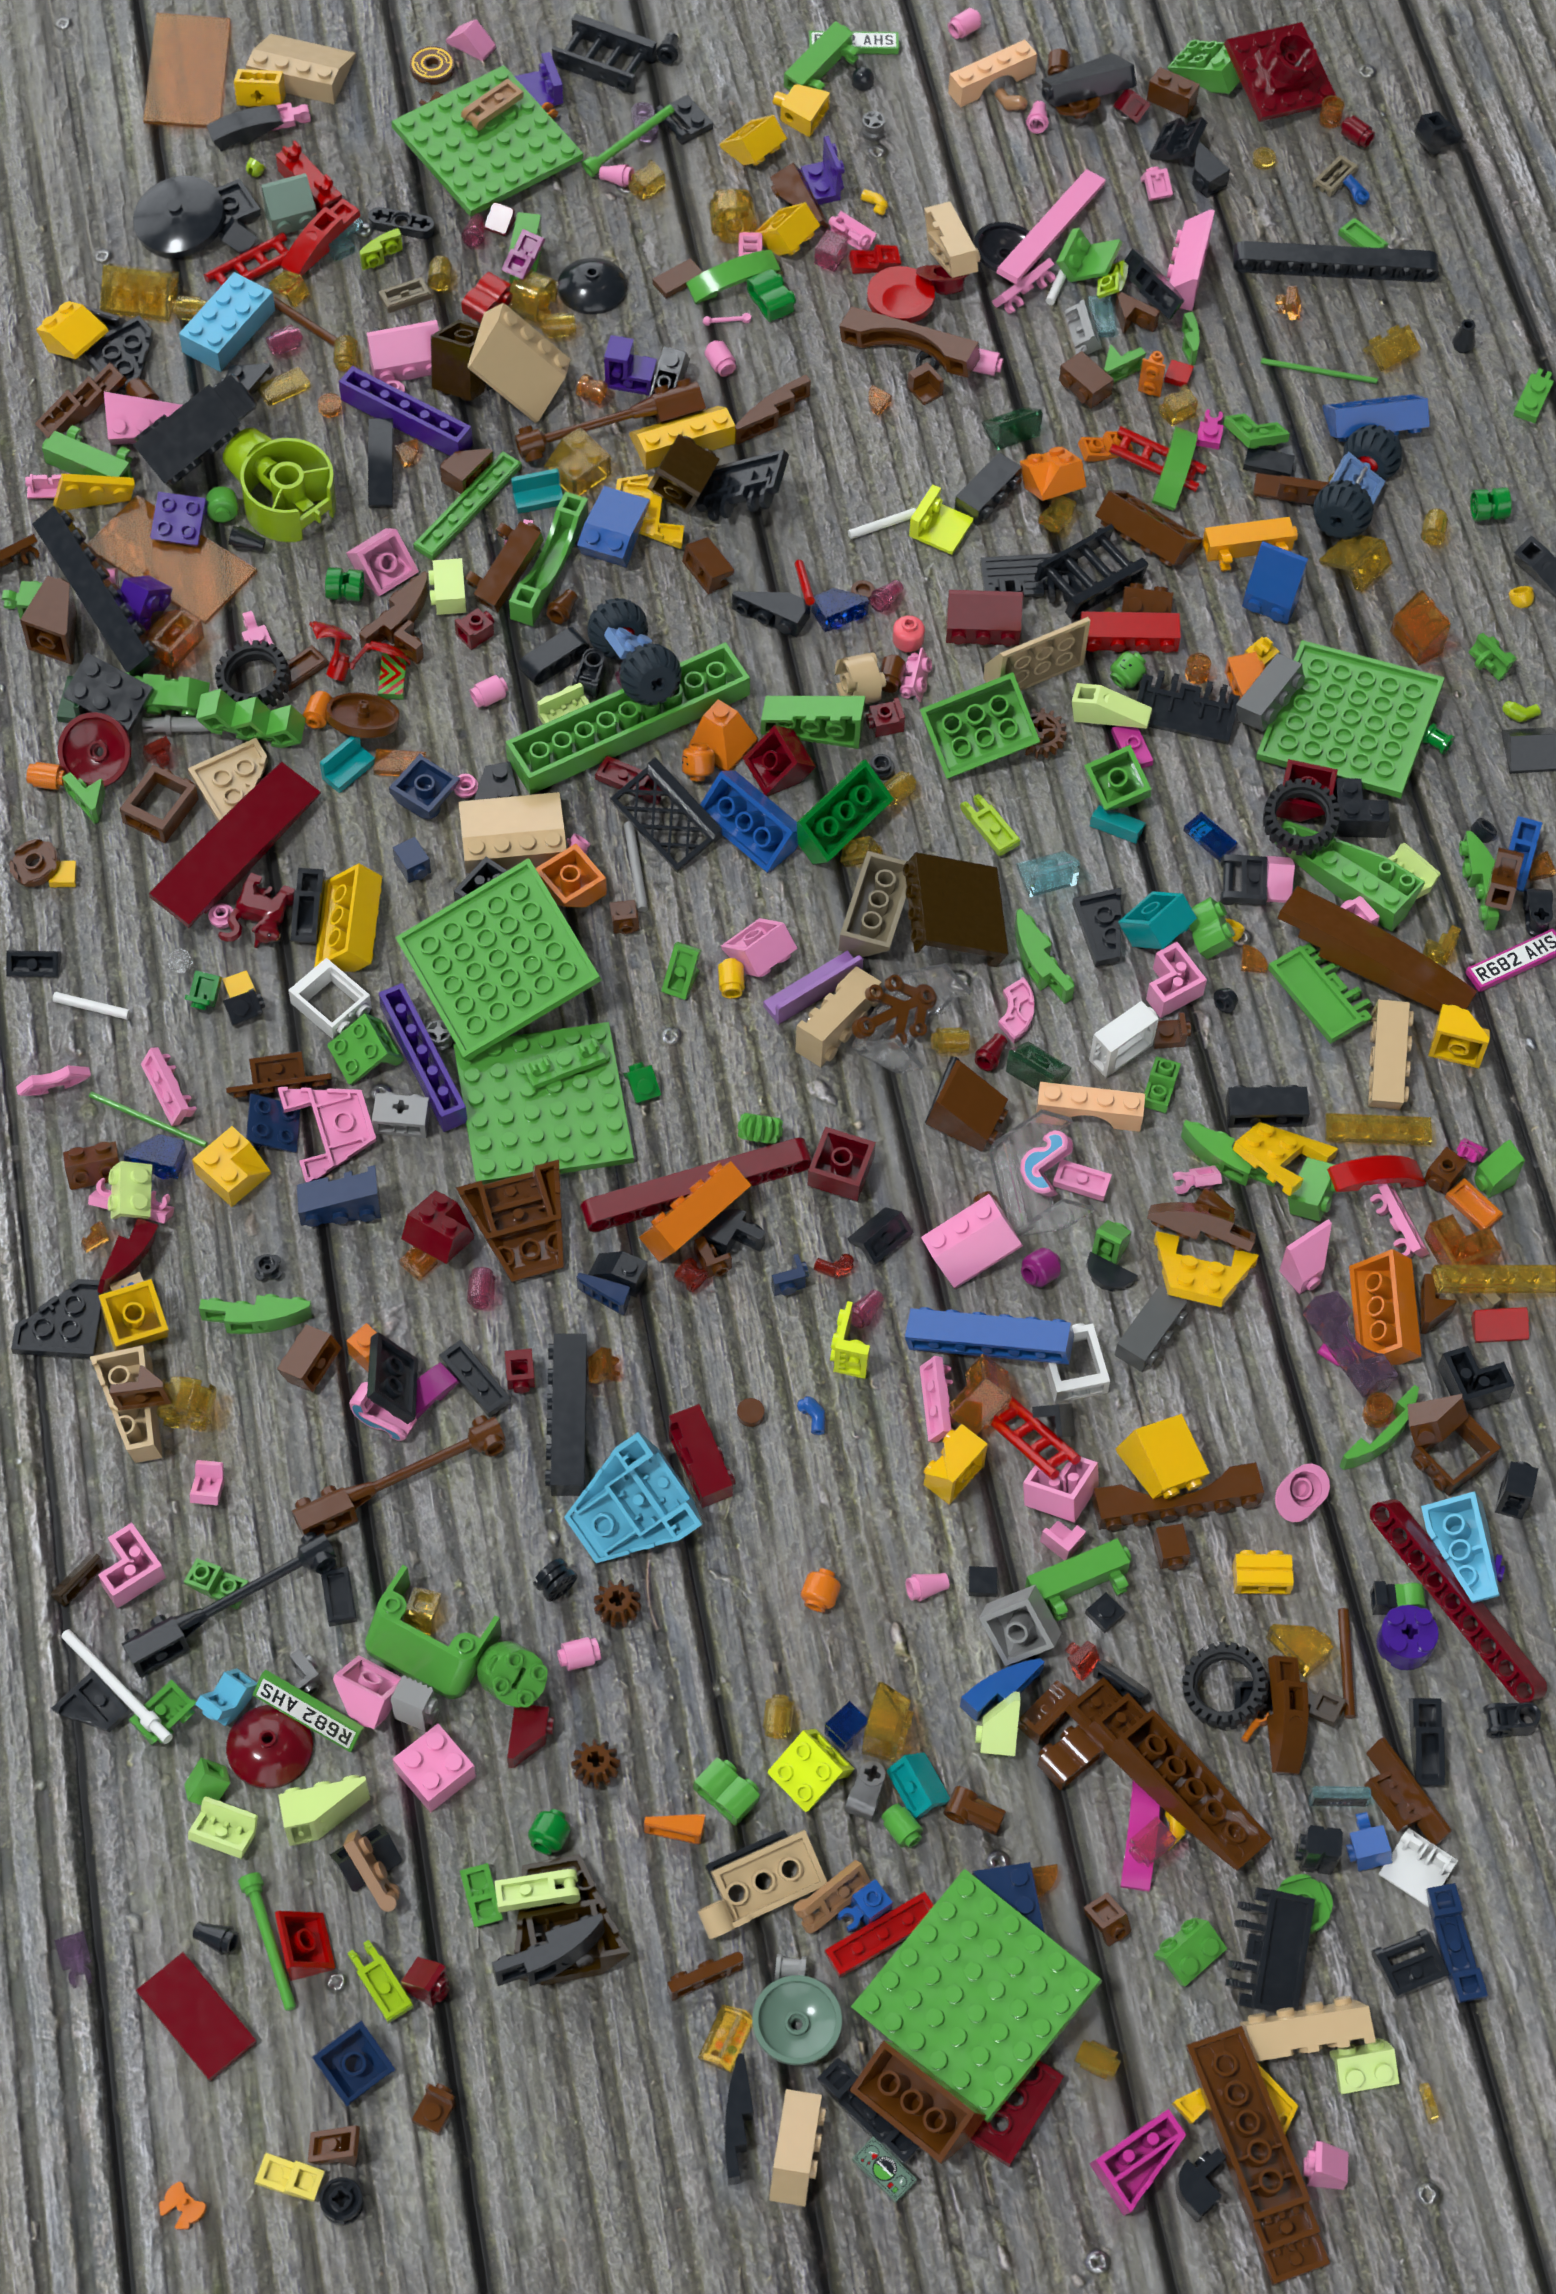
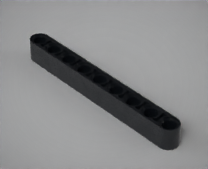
[1233,241,1439,282]

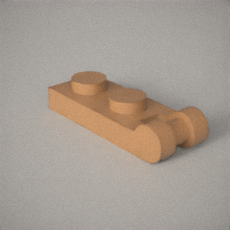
[461,78,523,131]
[343,1829,401,1912]
[794,1860,871,1933]

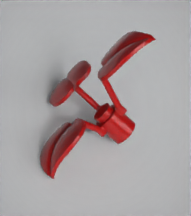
[309,621,411,681]

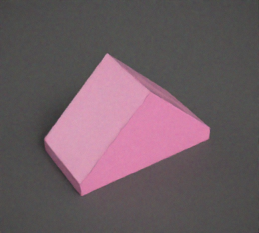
[446,19,496,61]
[1266,856,1295,903]

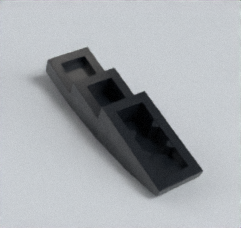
[1124,248,1185,320]
[368,418,394,508]
[725,2053,754,2186]

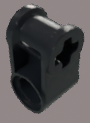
[572,648,606,698]
[1523,888,1553,937]
[1483,1702,1541,1739]

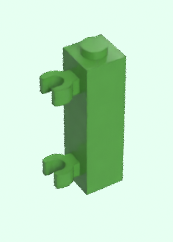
[784,21,859,91]
[42,425,132,478]
[1025,1538,1131,1622]

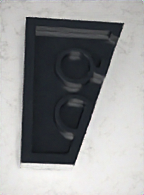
[1072,887,1122,967]

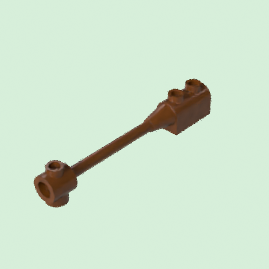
[515,378,706,462]
[291,1415,506,1536]

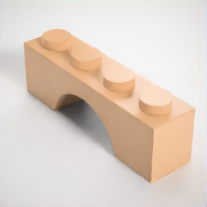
[948,39,1037,108]
[1035,1082,1145,1132]

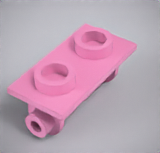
[828,211,877,251]
[25,473,70,499]
[900,648,932,702]

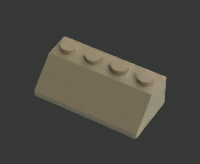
[838,851,907,957]

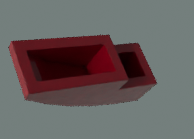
[97,1218,158,1294]

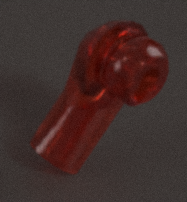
[813,1254,854,1278]

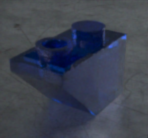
[811,588,869,632]
[123,1134,187,1180]

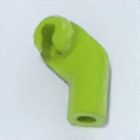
[1502,701,1541,723]

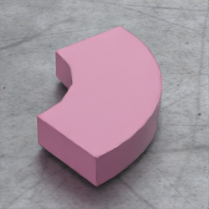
[998,977,1034,1044]
[16,1065,91,1096]

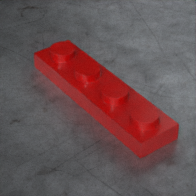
[824,1891,934,1978]

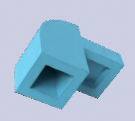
[195,1668,257,1726]

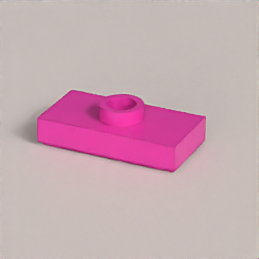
[1111,726,1153,768]

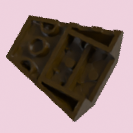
[514,1854,630,1986]

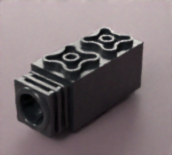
[133,373,257,486]

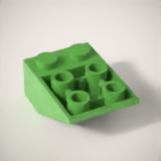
[1168,40,1240,93]

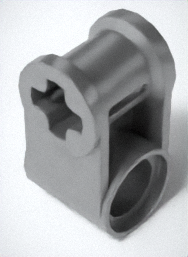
[844,1761,885,1821]

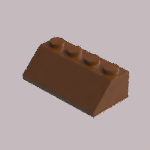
[1095,490,1203,566]
[850,2040,987,2164]

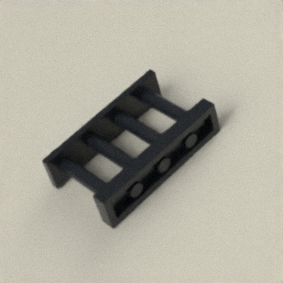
[552,13,657,94]
[1034,524,1149,619]

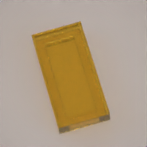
[258,366,311,406]

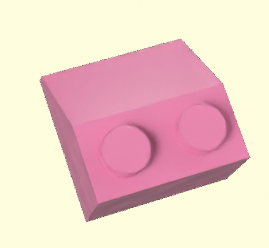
[346,528,419,596]
[721,918,798,977]

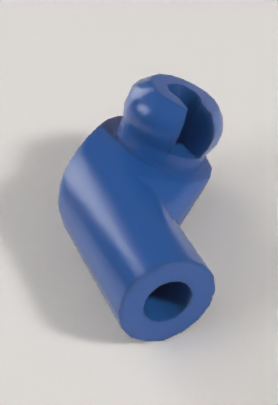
[1343,174,1370,205]
[797,1396,825,1435]

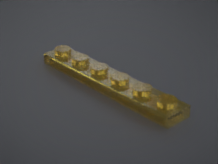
[1431,1265,1556,1293]

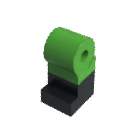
[1370,1581,1426,1615]

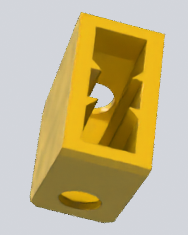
[772,84,830,137]

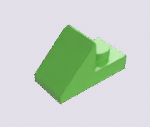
[1104,345,1146,383]
[62,772,105,824]
[661,941,701,1000]

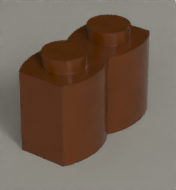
[1037,1725,1104,1790]

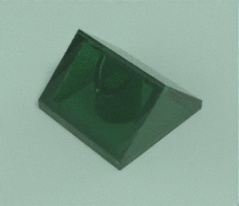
[982,407,1043,451]
[1006,1041,1071,1091]

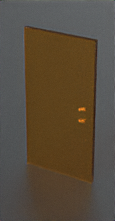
[143,13,231,128]
[87,495,257,624]

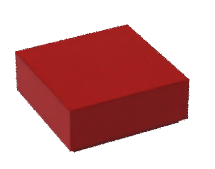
[1164,360,1194,388]

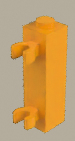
[1202,517,1298,571]

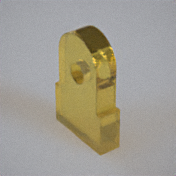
[1419,2083,1439,2124]

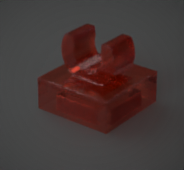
[143,736,171,768]
[1065,1640,1100,1681]

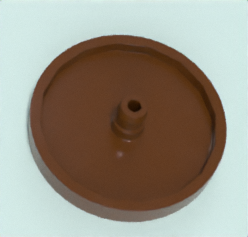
[326,693,400,738]

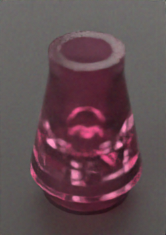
[462,214,484,248]
[869,580,904,612]
[851,1289,884,1328]

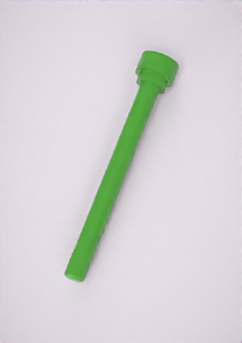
[582,105,674,177]
[238,1872,296,2011]

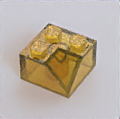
[544,427,612,496]
[862,1682,914,1763]

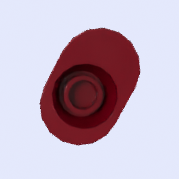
[916,265,970,295]

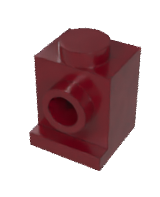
[454,608,494,650]
[866,698,905,738]
[504,1348,535,1394]

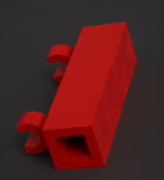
[276,140,342,213]

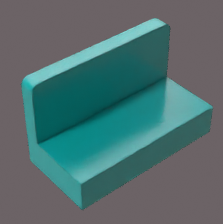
[511,468,563,514]
[320,736,376,794]
[886,1753,950,1819]

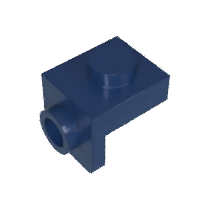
[771,1254,809,1296]

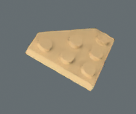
[188,738,268,822]

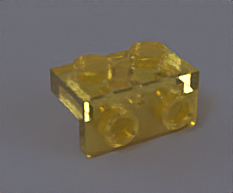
[1363,324,1421,371]

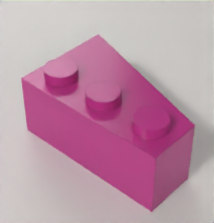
[1089,2109,1186,2216]

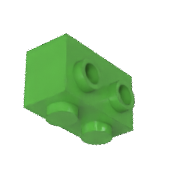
[1288,1157,1336,1222]

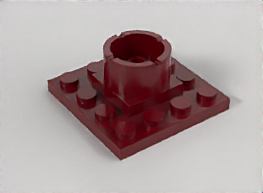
[1224,22,1338,122]

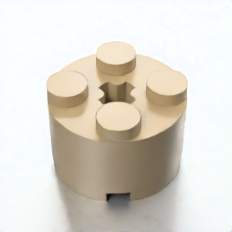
[835,652,886,704]

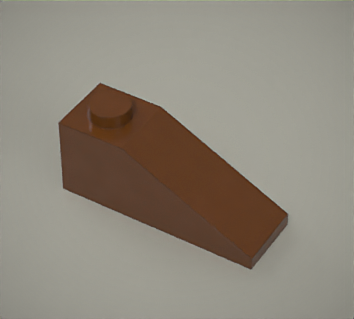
[770,163,830,229]

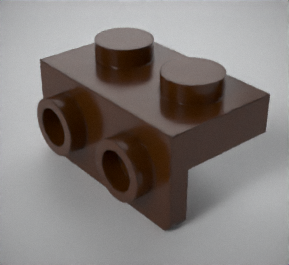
[1121,583,1174,613]
[63,1141,119,1190]

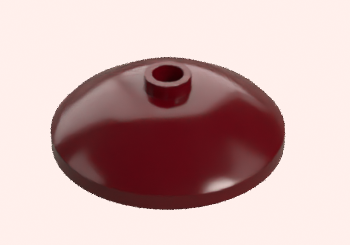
[58,712,131,787]
[226,1705,313,1789]

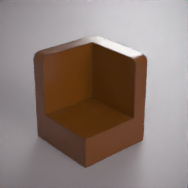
[907,362,944,405]

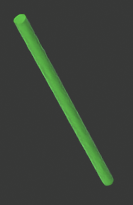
[1261,358,1378,384]
[89,1091,208,1148]

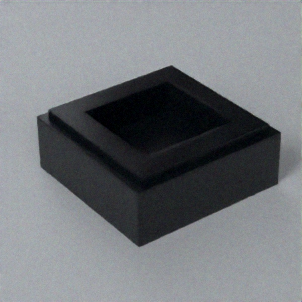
[968,1566,997,1597]

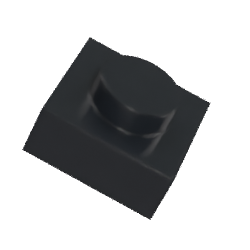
[1085,1592,1126,1633]

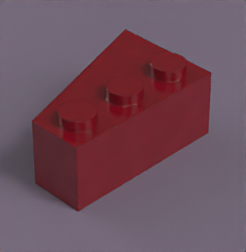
[669,1404,736,1508]

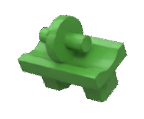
[1468,633,1516,681]

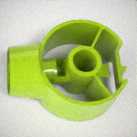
[222,427,336,542]

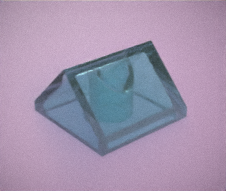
[1016,851,1080,897]

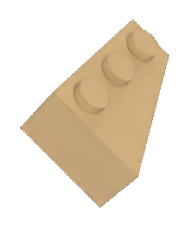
[924,201,980,278]
[769,2089,826,2206]

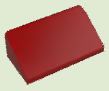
[1471,1307,1529,1343]

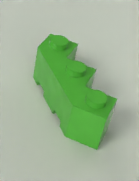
[125,672,210,717]
[196,689,306,748]

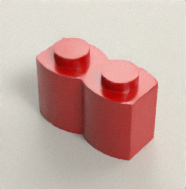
[461,272,513,323]

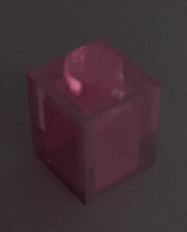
[814,229,848,272]
[1128,1817,1176,1867]

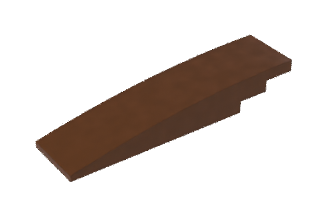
[1277,886,1477,1012]
[1065,1677,1272,1871]
[1186,2025,1330,2286]

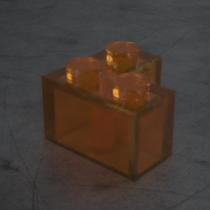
[1424,1214,1502,1282]
[949,1354,1012,1435]

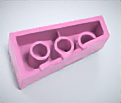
[104,392,182,445]

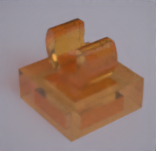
[1275,286,1301,320]
[399,1246,438,1281]
[588,1347,620,1384]

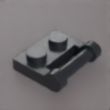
[654,94,713,144]
[1220,854,1268,905]
[1371,1928,1450,1999]

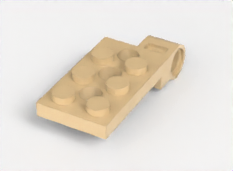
[697,1830,827,1939]

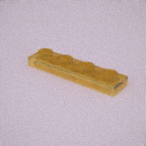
[1324,1113,1432,1146]

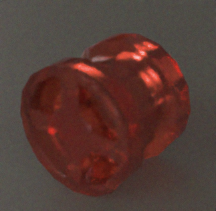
[674,1258,708,1292]

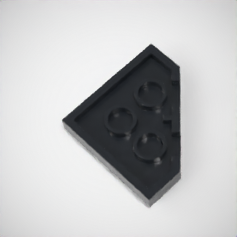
[82,315,153,395]
[11,1279,104,1359]

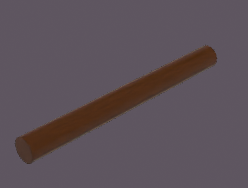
[273,296,341,348]
[1338,1608,1356,1719]

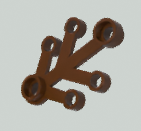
[852,974,937,1048]

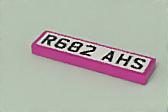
[1465,928,1556,992]

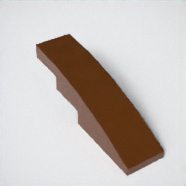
[35,362,128,438]
[735,375,811,445]

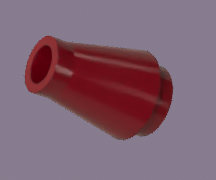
[974,1033,1008,1071]

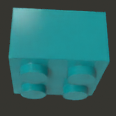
[1118,891,1197,950]

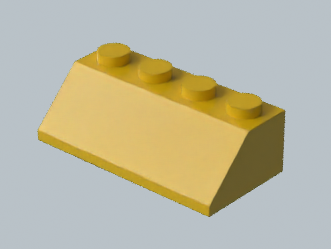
[629,406,735,470]
[314,863,382,972]

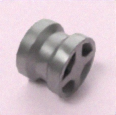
[862,111,885,141]
[426,1020,453,1053]

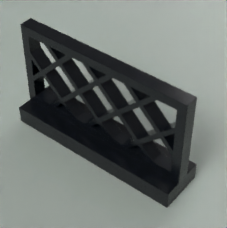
[610,757,722,872]

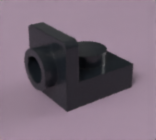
[223,988,265,1026]

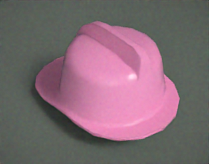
[1275,1463,1330,1522]

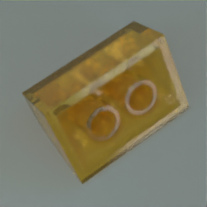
[100,263,179,321]

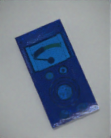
[1183,812,1238,862]

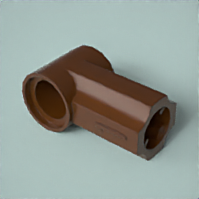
[943,1786,1006,1836]

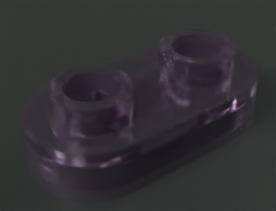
[631,102,658,142]

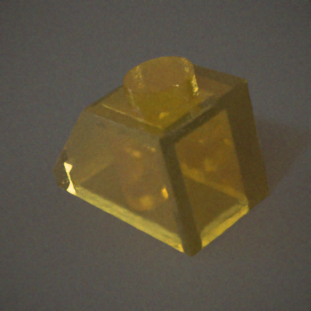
[1266,1624,1334,1678]

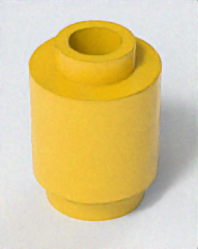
[718,958,745,999]

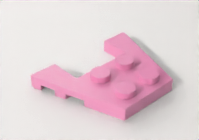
[278,1087,376,1183]

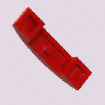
[1327,1155,1426,1192]

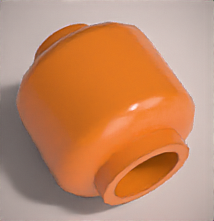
[682,743,715,781]
[800,1568,841,1613]

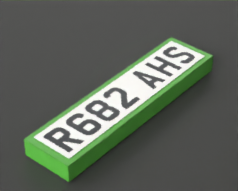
[809,31,899,54]
[252,1669,364,1753]

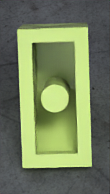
[975,1692,1020,1756]

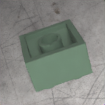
[261,173,317,237]

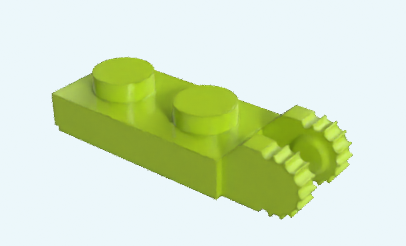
[960,794,1020,857]
[347,1940,414,2024]

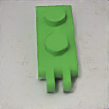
[1513,368,1554,423]

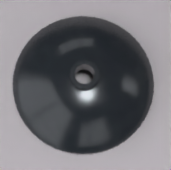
[973,222,1042,273]
[557,258,627,315]

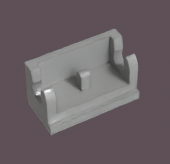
[1065,300,1102,355]

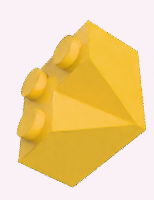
[1428,1004,1490,1069]
[192,1126,271,1207]
[923,1424,988,1505]

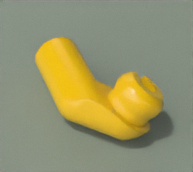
[861,189,889,216]

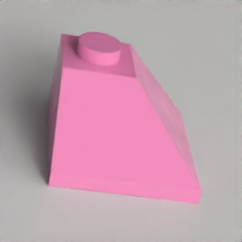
[1279,1219,1332,1295]
[333,1655,401,1729]

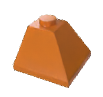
[688,699,758,771]

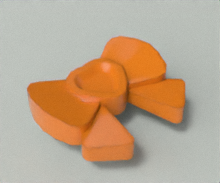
[159,2182,207,2230]

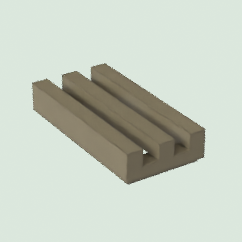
[1312,155,1359,198]
[379,277,431,313]

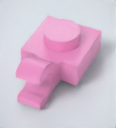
[273,103,311,130]
[241,611,273,645]
[1173,1166,1222,1194]

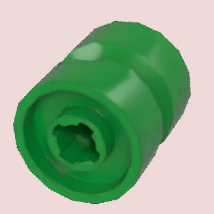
[1470,487,1512,521]
[325,567,364,602]

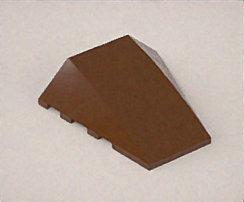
[456,1159,564,1283]

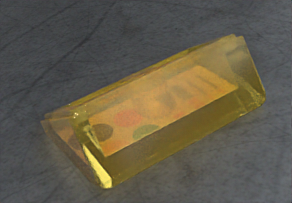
[698,2004,752,2073]

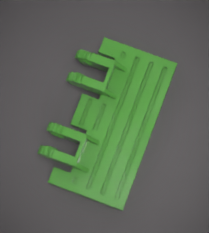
[1268,943,1372,1044]

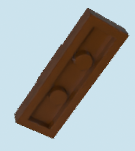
[0,534,40,568]

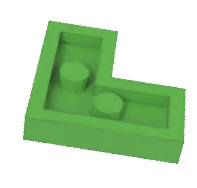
[1223,413,1290,449]

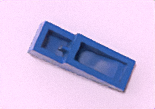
[1508,816,1543,892]
[960,1658,1045,1722]

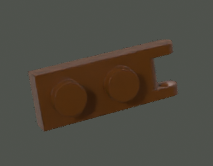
[667,1952,743,2001]

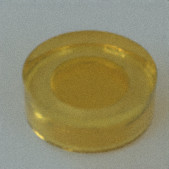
[1252,147,1276,170]

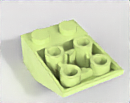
[278,1775,370,1846]

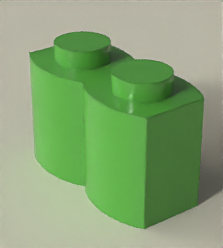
[1190,897,1235,959]
[693,1758,760,1826]

